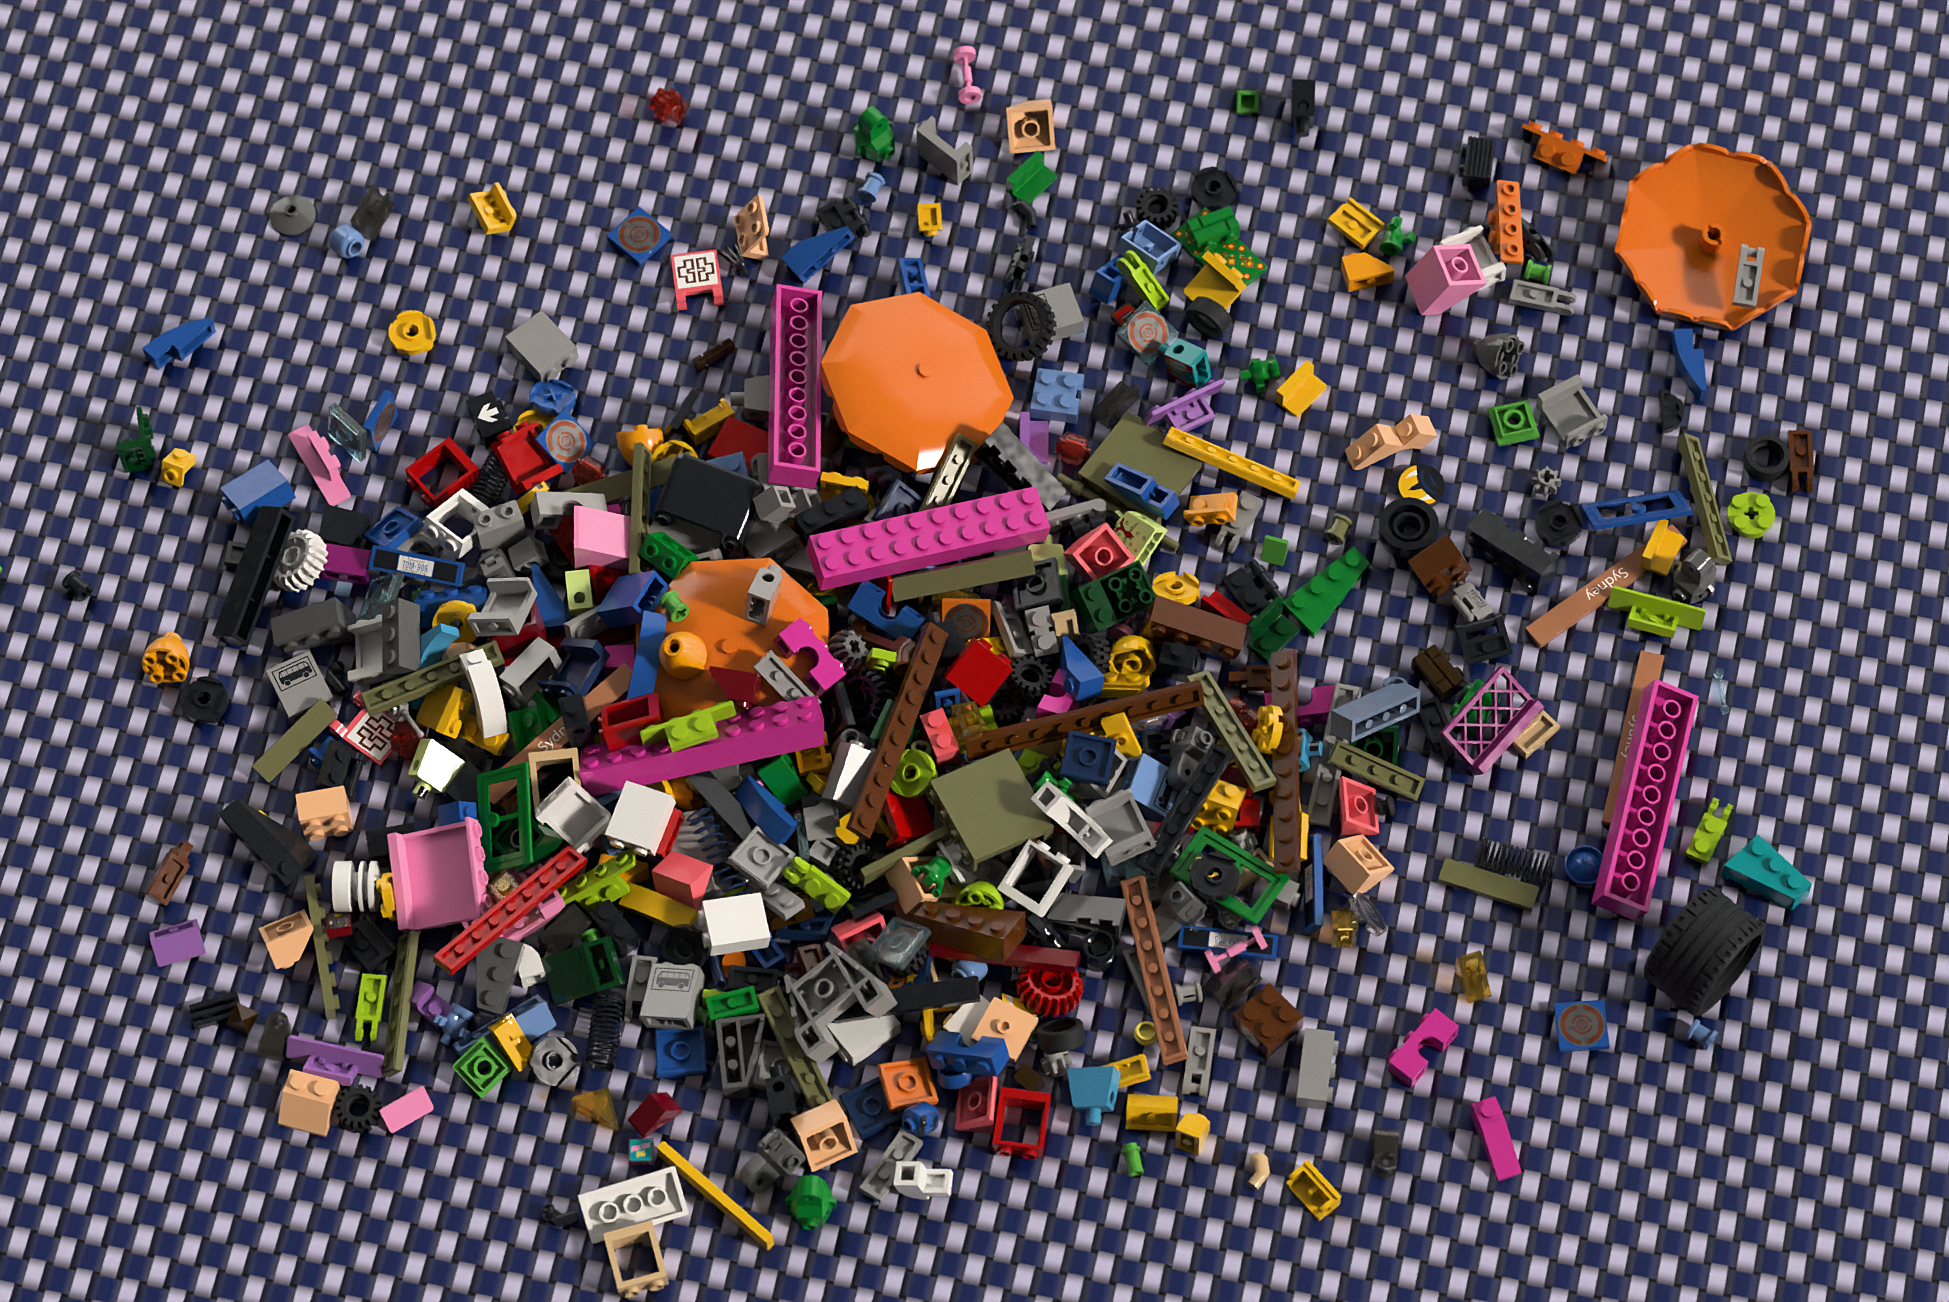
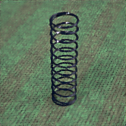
[687,808,752,897]

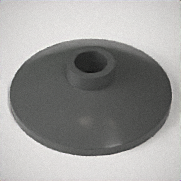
[270,195,316,236]

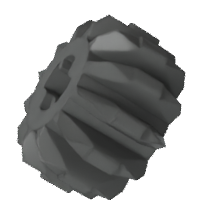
[828,630,869,671]

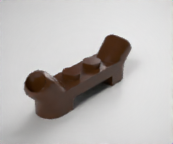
[832,619,917,678]

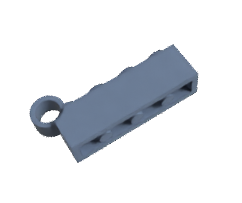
[1330,677,1421,742]

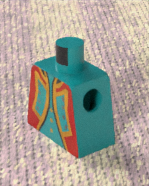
[1157,338,1212,390]

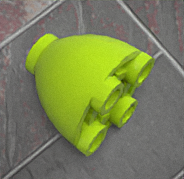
[955,879,1004,910]

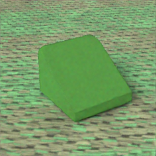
[1236,90,1259,113]
[1261,535,1288,566]

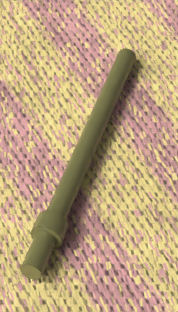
[1056,473,1180,552]

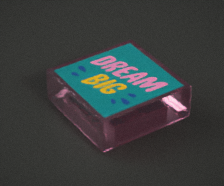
[628,1138,654,1165]

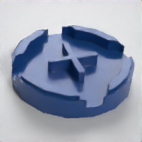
[529,379,576,416]

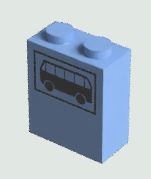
[1120,753,1182,822]

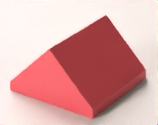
[1338,776,1379,837]
[651,850,714,911]
[955,1075,998,1133]

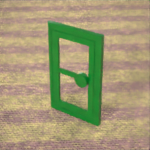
[477,762,533,874]
[1168,826,1290,926]

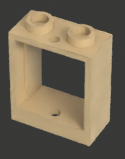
[528,748,581,813]
[603,1220,669,1298]

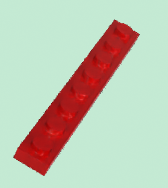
[433,845,587,976]

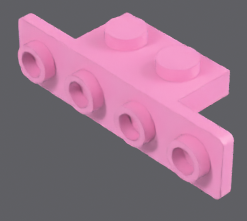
[288,424,351,506]

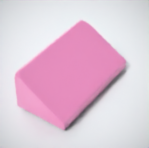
[380,1086,434,1133]

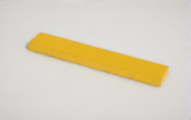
[1163,427,1301,500]
[657,1141,774,1251]

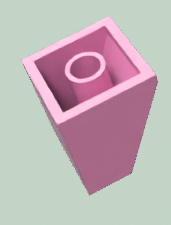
[1405,244,1487,315]
[574,506,631,570]

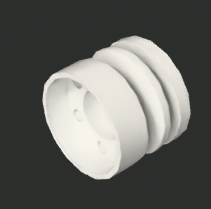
[332,861,382,912]

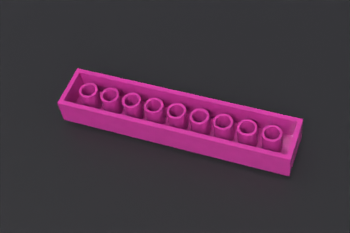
[767,284,822,489]
[806,486,1051,591]
[1591,679,1699,921]
[579,695,824,796]

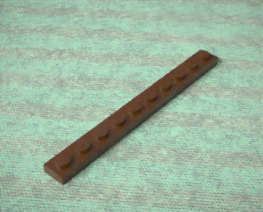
[846,622,949,840]
[1271,649,1301,875]
[964,679,1205,762]

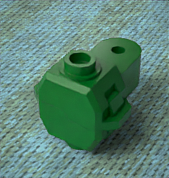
[853,106,895,162]
[785,1175,837,1230]

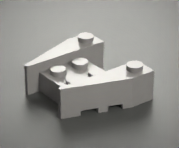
[784,942,898,1064]

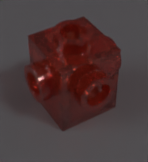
[648,87,690,125]
[390,721,427,759]

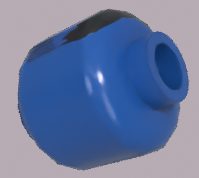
[902,1101,940,1138]

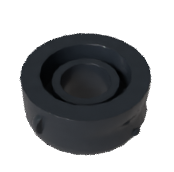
[1378,497,1439,560]

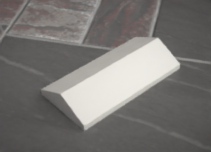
[578,1166,689,1244]

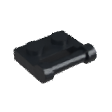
[1454,613,1513,666]
[316,740,368,802]

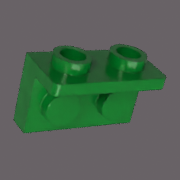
[639,532,699,579]
[507,704,549,754]

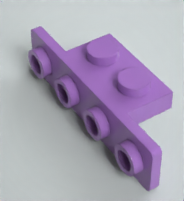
[1143,379,1226,432]
[286,1035,384,1087]

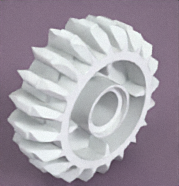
[273,529,328,592]

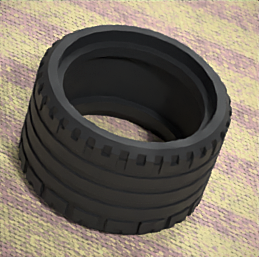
[1644,888,1765,1016]

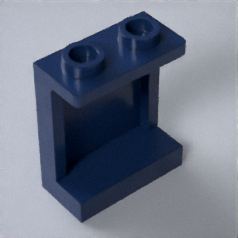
[537,637,610,699]

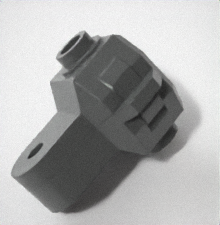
[1672,548,1717,604]
[454,549,516,593]
[1167,726,1215,790]
[1154,881,1207,943]
[740,1127,805,1193]

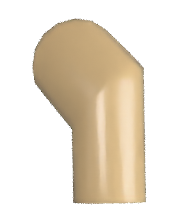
[1247,1152,1270,1191]

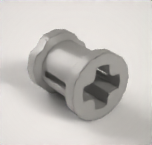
[1174,980,1203,1006]

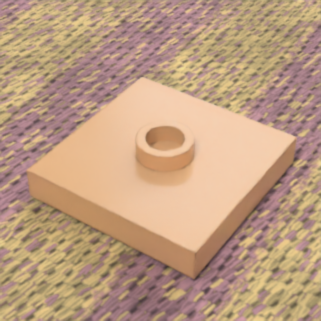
[971,997,1038,1063]

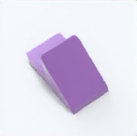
[410,981,451,1029]

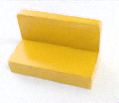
[1276,360,1327,417]
[1640,519,1684,577]
[1126,1094,1178,1132]

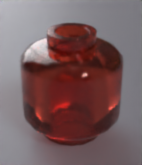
[1054,432,1091,466]
[571,455,608,485]

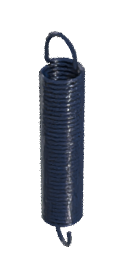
[707,954,727,991]

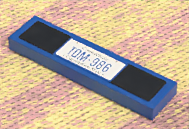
[369,545,465,587]
[1303,834,1324,935]
[1177,926,1278,962]

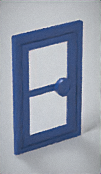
[1581,489,1693,530]

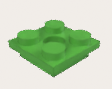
[1487,400,1540,447]
[451,1035,513,1099]

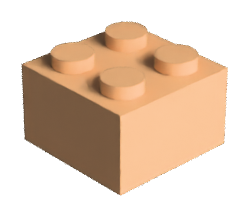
[295,786,354,841]

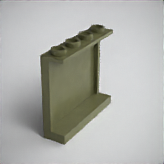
[1078,412,1204,525]
[927,748,1054,872]

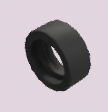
[1186,296,1232,339]
[1743,435,1790,482]
[1036,1017,1085,1053]

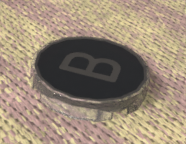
[1349,892,1387,937]

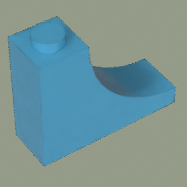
[396,623,459,710]

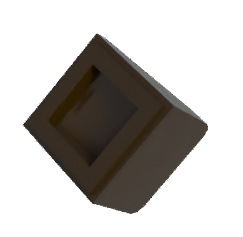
[1013,1064,1045,1091]

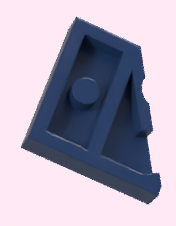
[778,908,838,941]

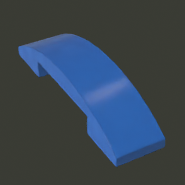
[626,611,667,700]

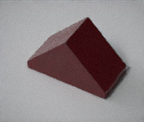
[628,1092,683,1139]

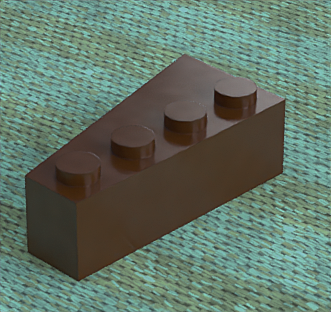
[1139,595,1248,660]
[914,901,1026,963]

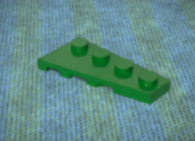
[1283,547,1370,638]

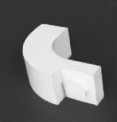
[460,649,507,739]
[1031,781,1113,859]

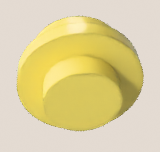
[1134,1021,1157,1046]

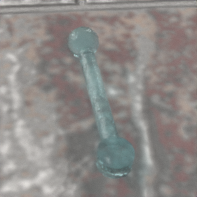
[1714,668,1729,714]

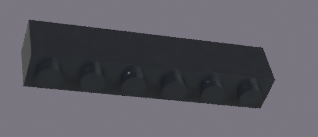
[212,506,296,647]

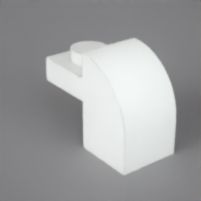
[518,944,547,988]
[894,1161,953,1200]

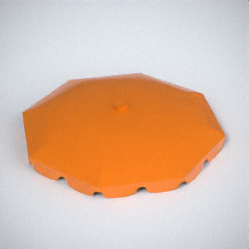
[1614,143,1812,331]
[819,292,1014,475]
[636,558,830,723]

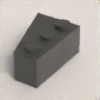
[476,936,525,1018]
[715,1014,767,1100]

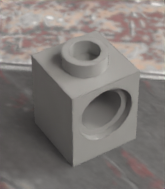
[508,536,549,575]
[805,839,840,873]
[1262,880,1301,914]

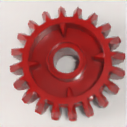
[1016,968,1083,1018]

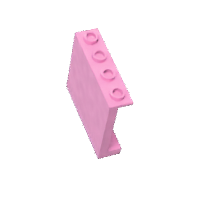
[387,817,491,933]

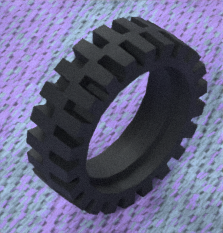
[985,291,1057,362]

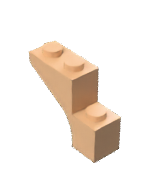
[1345,414,1437,470]

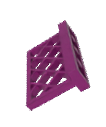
[1439,666,1544,776]

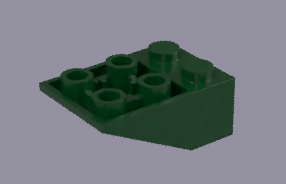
[1069,560,1156,634]
[541,936,625,1006]

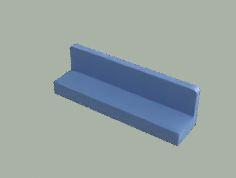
[452,994,557,1072]

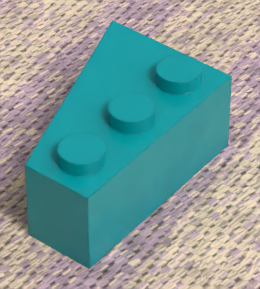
[1721,834,1812,911]

